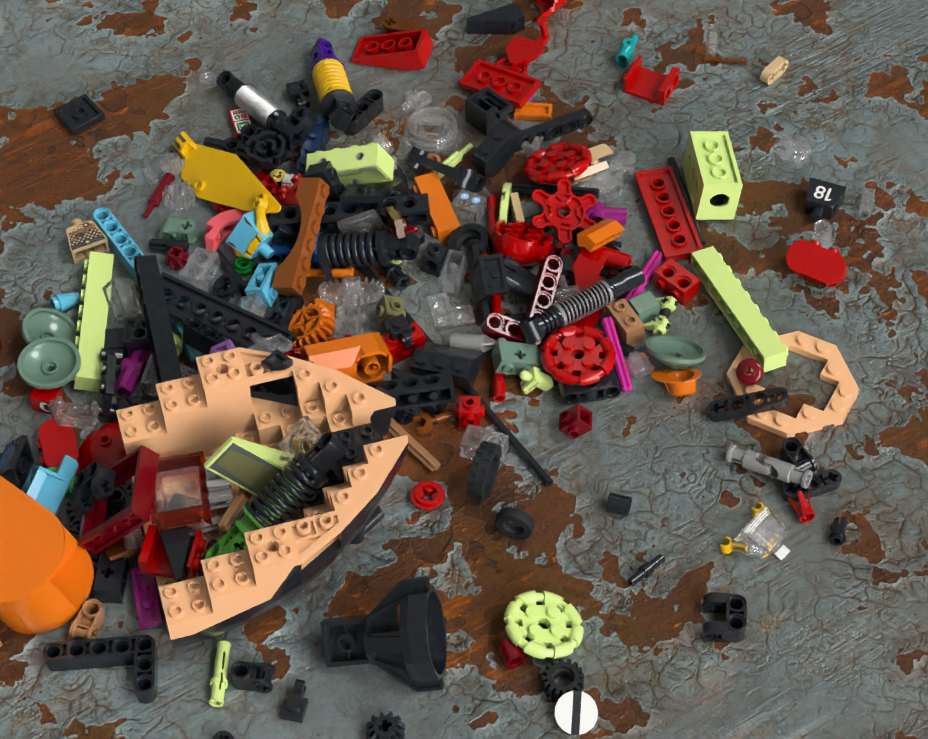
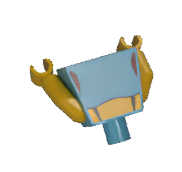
[225,197,275,260]

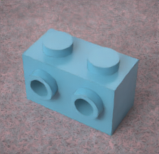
[244,263,279,308]

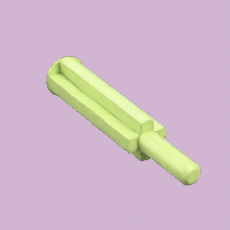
[430,143,473,179]

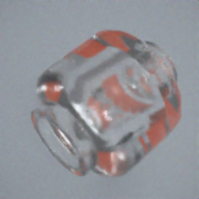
[625,352,655,383]

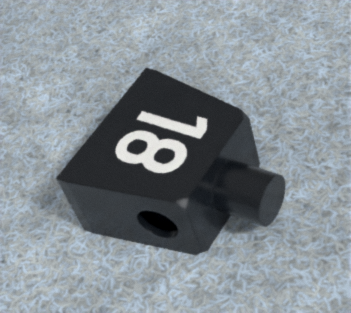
[805,177,846,223]

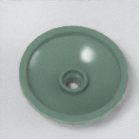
[21,308,80,349]
[645,335,707,369]
[17,337,81,389]

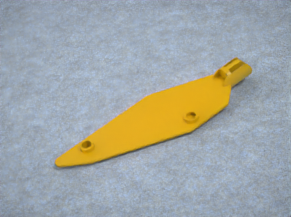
[172,131,281,214]

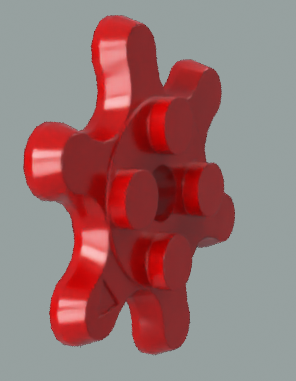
[532,179,597,245]

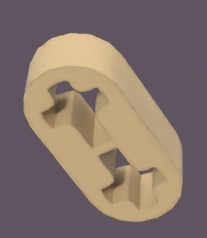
[760,56,789,85]

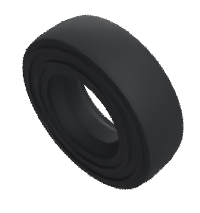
[495,507,535,540]

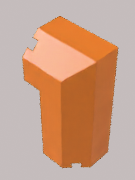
[300,332,393,383]

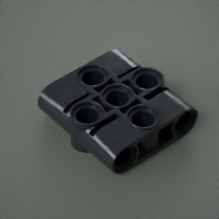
[553,342,621,405]

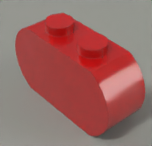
[786,239,848,288]
[36,418,82,476]

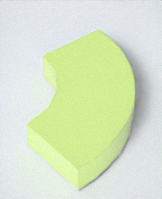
[499,182,512,223]

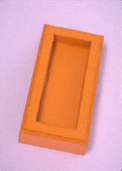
[513,102,553,122]

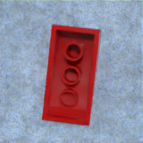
[351,28,434,71]

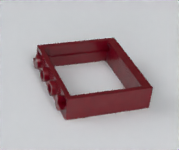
[77,445,160,555]

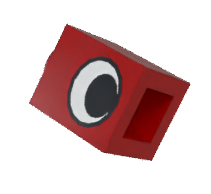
[29,387,64,416]

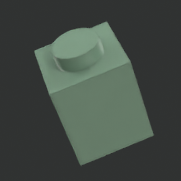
[628,291,660,324]

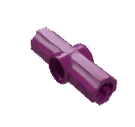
[567,202,627,225]
[114,349,152,396]

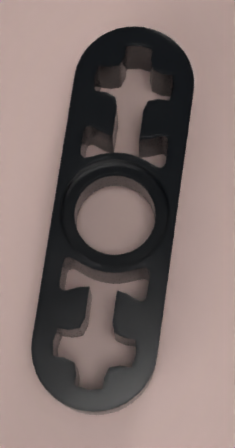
[781,469,842,503]

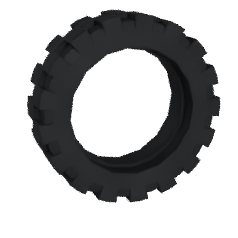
[467,441,502,501]

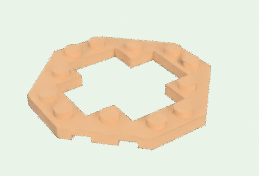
[726,331,859,438]

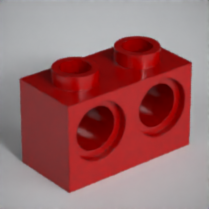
[653,258,701,306]

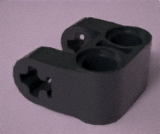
[71,461,116,516]
[702,592,747,643]

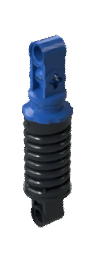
[269,229,420,269]

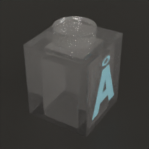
[237,293,268,318]

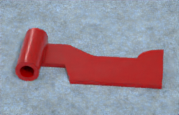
[545,246,632,342]

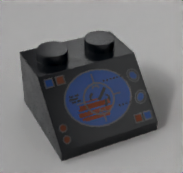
[0,435,34,490]

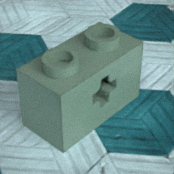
[491,341,541,375]

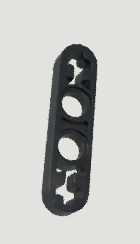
[707,387,790,422]

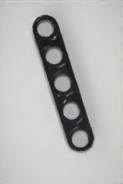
[516,108,593,152]

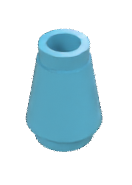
[49,292,81,312]

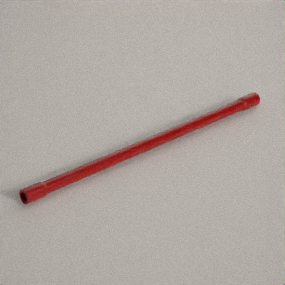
[487,195,506,402]

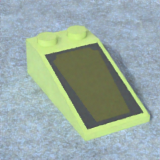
[204,436,300,495]

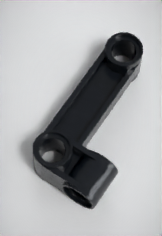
[406,147,486,192]

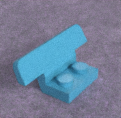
[21,455,79,515]

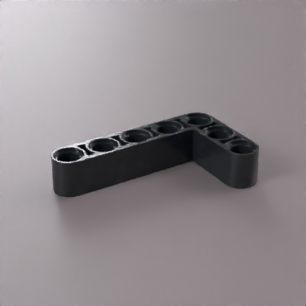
[43,635,158,704]

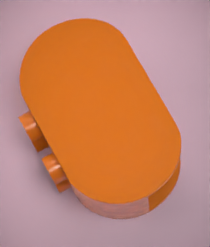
[0,476,94,634]

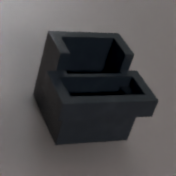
[465,86,513,136]

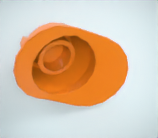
[651,369,702,396]

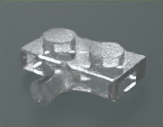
[247,333,293,353]

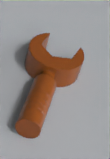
[413,409,455,435]

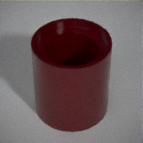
[498,638,525,669]

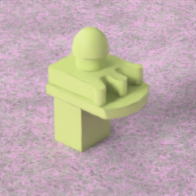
[519,366,554,394]

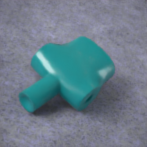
[615,35,639,68]

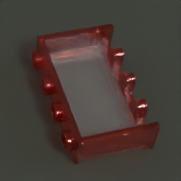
[151,451,213,533]

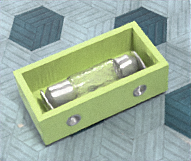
[306,142,394,188]

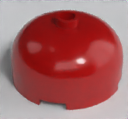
[492,220,553,266]

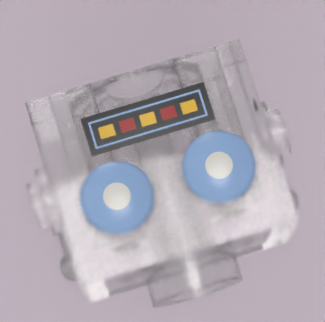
[451,189,487,224]

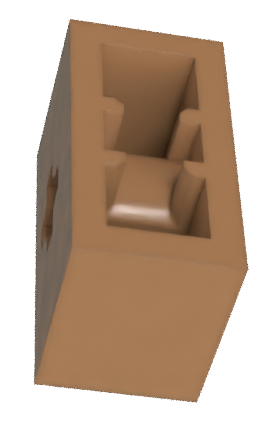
[606,298,645,346]

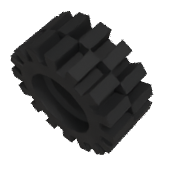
[542,658,584,702]

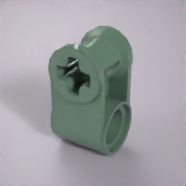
[158,217,199,245]

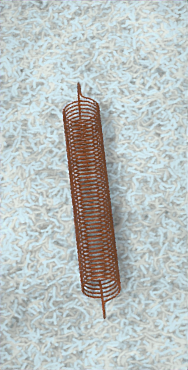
[698,55,753,66]

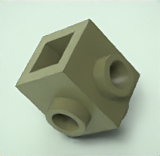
[375,294,406,327]

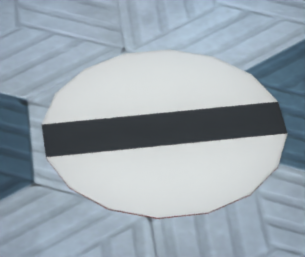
[555,691,598,735]

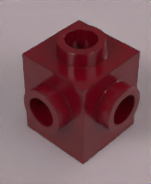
[559,403,592,440]

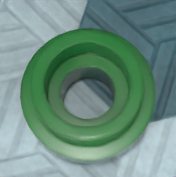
[234,257,254,275]

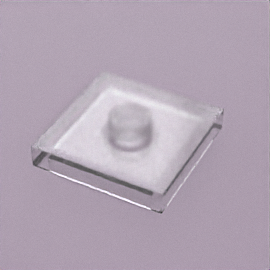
[337,209,387,234]

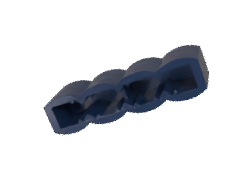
[296,115,330,175]

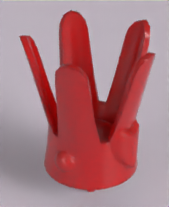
[788,491,816,523]

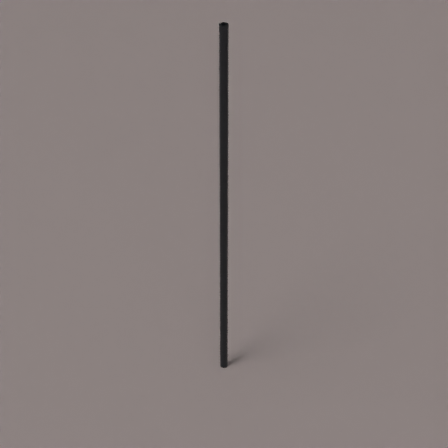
[338,232,553,487]

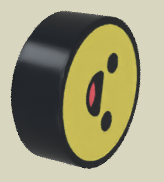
[268,168,287,187]

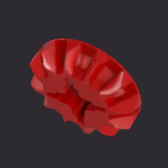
[410,481,445,512]

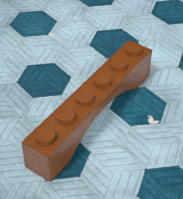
[271,178,330,296]

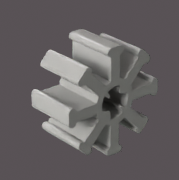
[205,468,233,510]

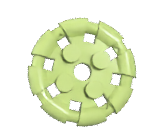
[504,590,584,660]

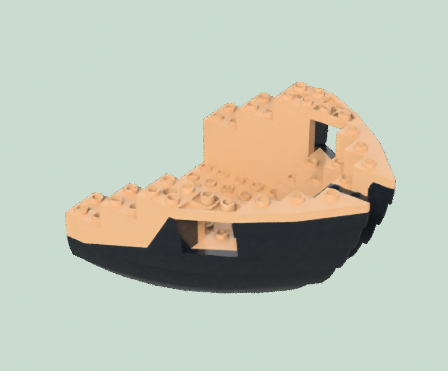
[116,347,408,649]

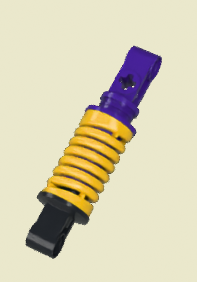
[309,38,356,131]

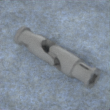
[726,444,813,489]

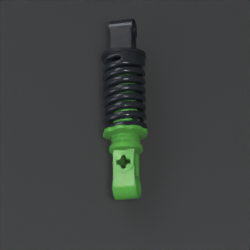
[205,432,347,559]

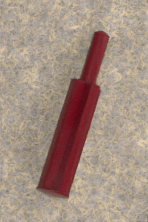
[143,172,175,219]

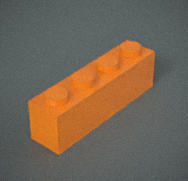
[412,172,460,245]

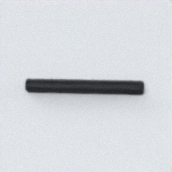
[508,182,600,199]

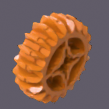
[288,302,336,348]

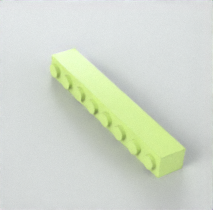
[691,246,789,372]
[72,251,114,392]

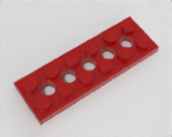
[634,166,703,262]

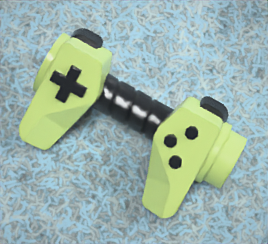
[644,296,678,336]

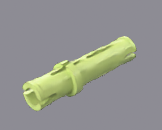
[209,641,231,707]

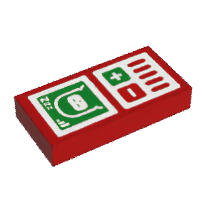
[228,107,253,140]

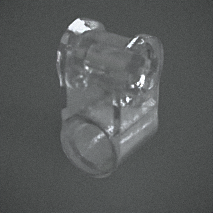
[812,220,833,249]

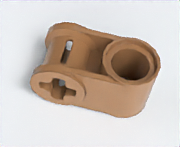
[69,599,106,640]

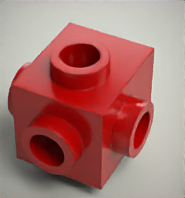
[455,395,485,429]

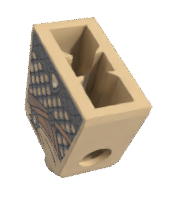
[66,218,110,265]

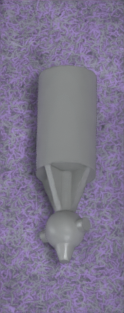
[450,334,509,353]

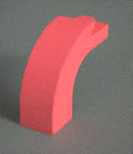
[204,209,249,255]

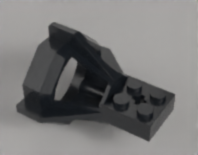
[320,576,447,692]

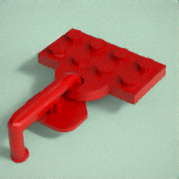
[458,16,550,109]

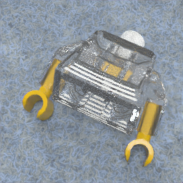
[719,502,790,560]

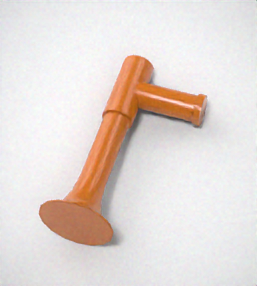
[307,266,354,278]

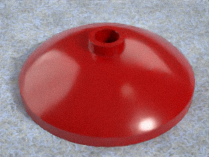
[79,422,126,469]

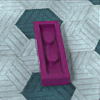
[130,567,162,629]

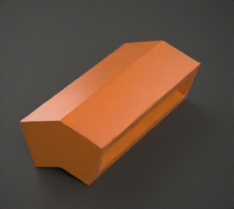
[577,219,625,252]

